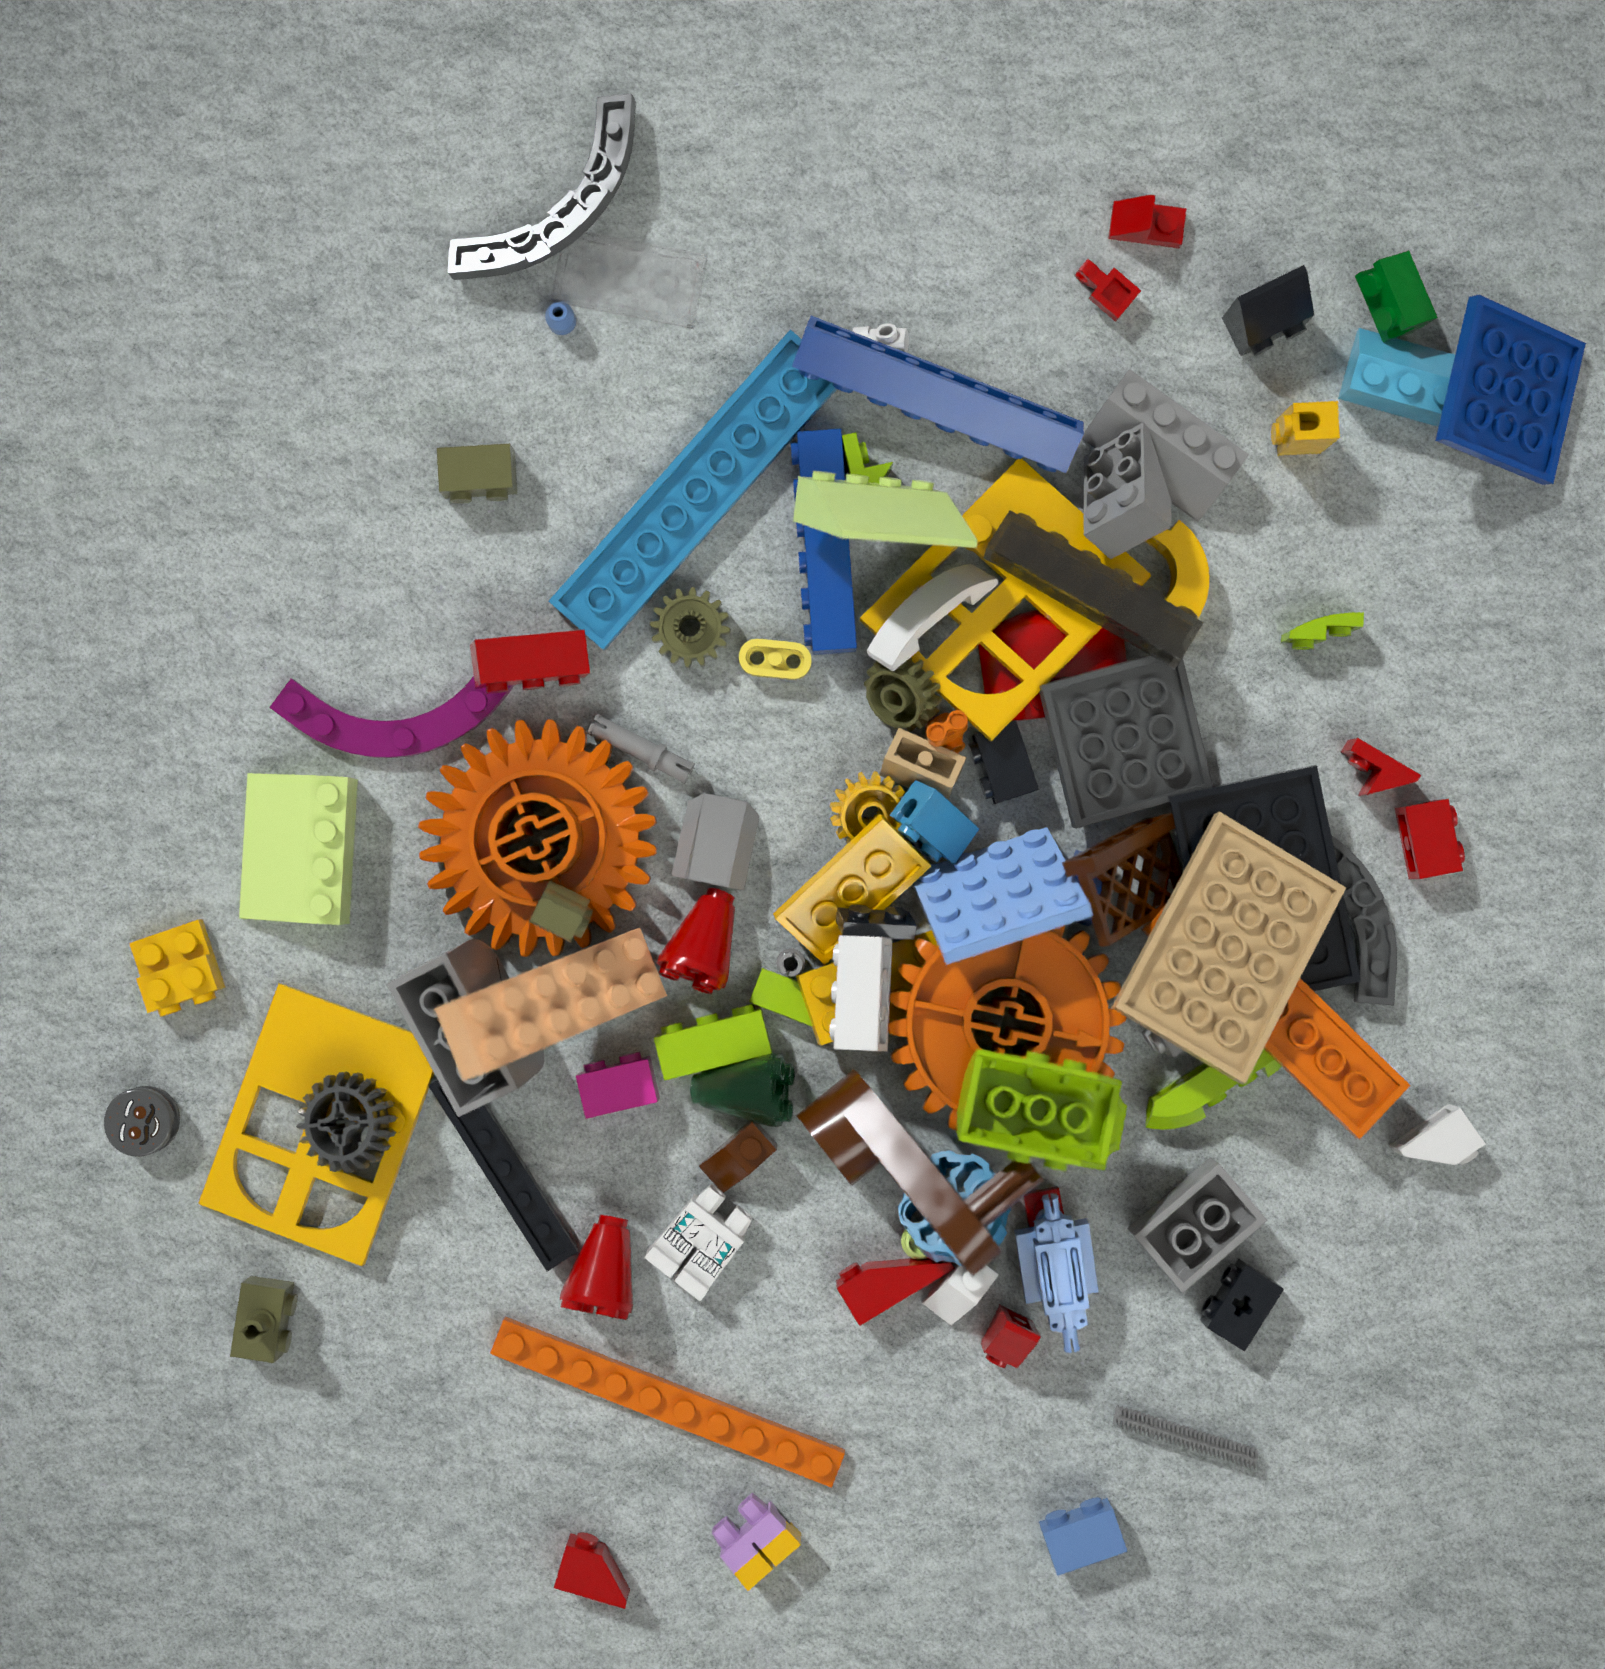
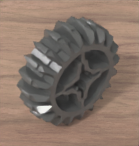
[296,1072,398,1173]

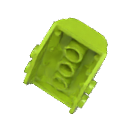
[957,1049,1128,1171]

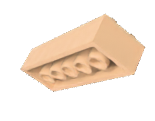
[435,927,667,1081]

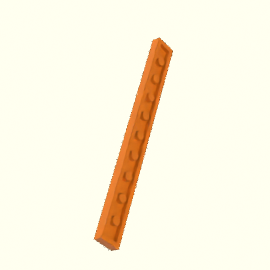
[490,1316,845,1488]

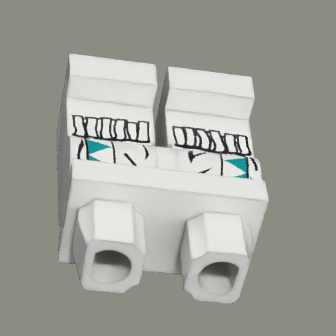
[644,1184,753,1301]

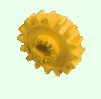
[830,771,905,844]

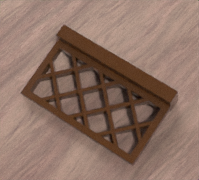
[1062,813,1183,947]

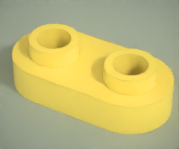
[739,639,812,680]

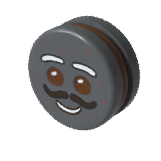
[104,1086,180,1157]

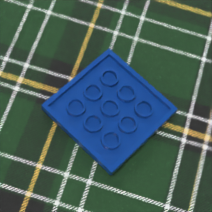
[1435,294,1586,485]

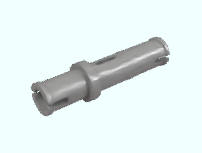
[588,714,695,784]

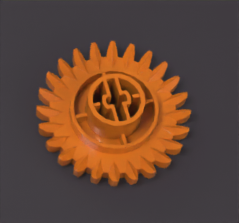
[418,719,658,957]
[888,925,1127,1131]

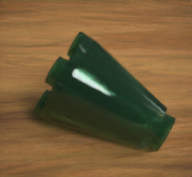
[690,1053,795,1127]

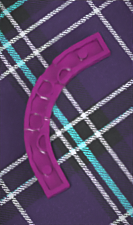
[269,676,515,758]

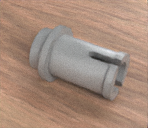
[776,948,805,977]

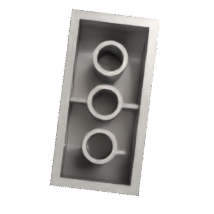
[386,939,544,1117]

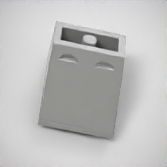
[1084,422,1172,559]

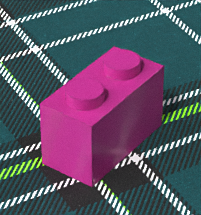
[576,1052,660,1119]

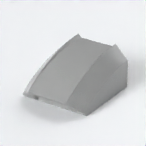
[671,793,759,890]

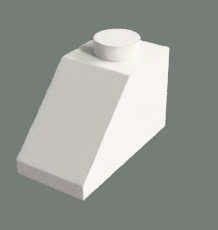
[1389,1104,1485,1165]
[922,1262,999,1326]

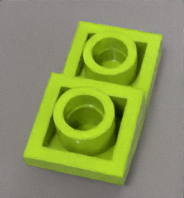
[1281,612,1364,650]
[749,968,812,1027]

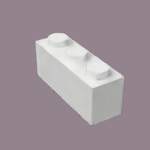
[830,936,892,1051]

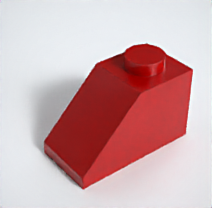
[981,1304,1041,1368]
[554,1532,630,1609]

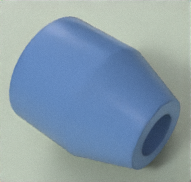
[545,302,576,335]

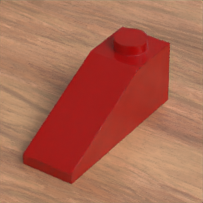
[836,1258,955,1326]

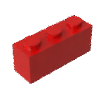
[470,630,590,694]

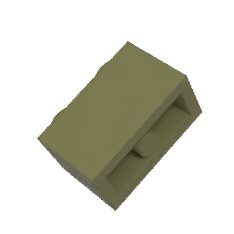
[437,443,518,503]

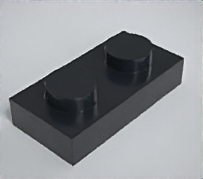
[836,904,917,940]

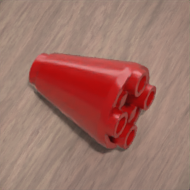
[657,888,735,994]
[559,1215,633,1320]

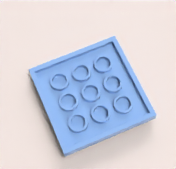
[913,827,1093,965]

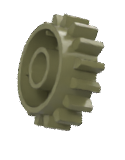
[650,587,731,669]
[864,657,942,732]

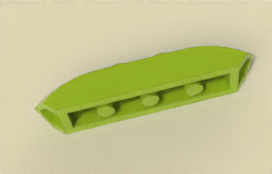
[1145,1049,1282,1130]

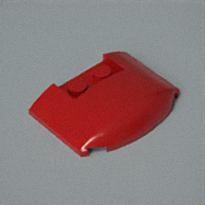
[978,610,1127,722]

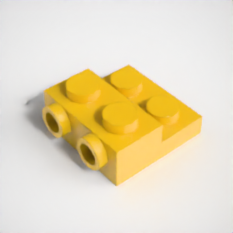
[129,919,226,1017]

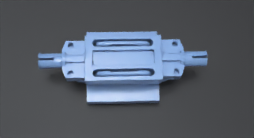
[1014,1194,1099,1353]

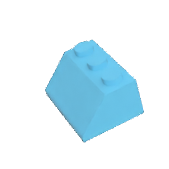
[1338,328,1455,427]

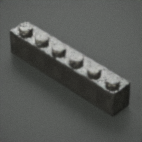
[984,510,1204,669]

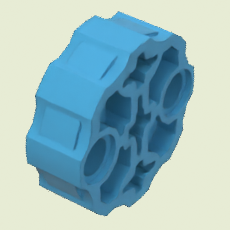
[898,1150,1012,1266]

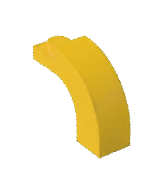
[1145,520,1210,638]

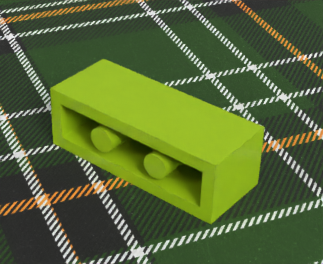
[654,1004,772,1081]

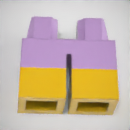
[712,1493,801,1591]

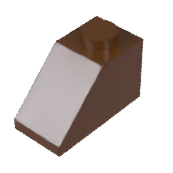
[699,1117,777,1193]

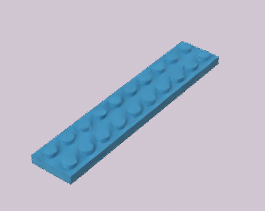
[548,329,837,651]

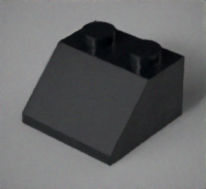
[1222,265,1314,356]

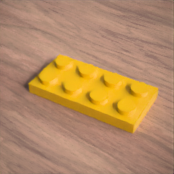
[773,814,932,965]
[796,930,939,1046]

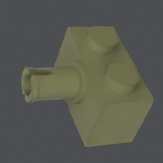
[230,1276,298,1363]

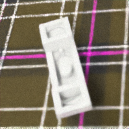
[867,564,998,671]

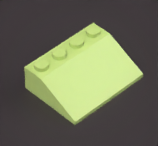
[793,471,978,548]
[239,773,358,925]

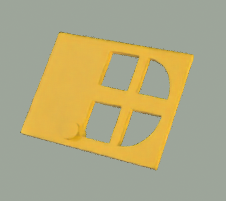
[860,459,1151,741]
[198,983,434,1266]

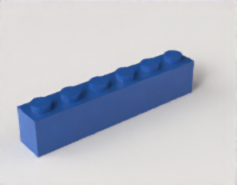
[790,429,857,655]

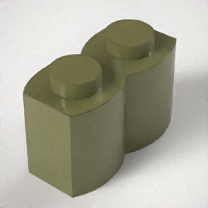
[529,880,593,942]

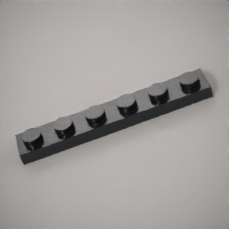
[429,1080,579,1272]

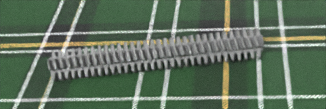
[1113,1405,1258,1469]

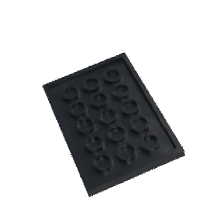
[1168,765,1361,991]

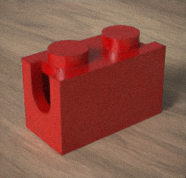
[1394,799,1465,879]

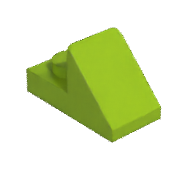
[842,432,893,483]

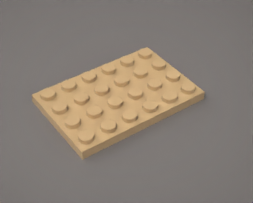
[1111,812,1346,1084]

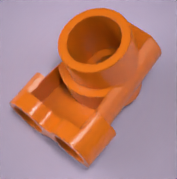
[925,710,968,754]

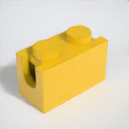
[1271,401,1340,456]

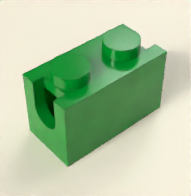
[1355,251,1438,342]

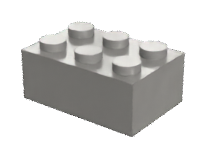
[1127,1157,1268,1293]

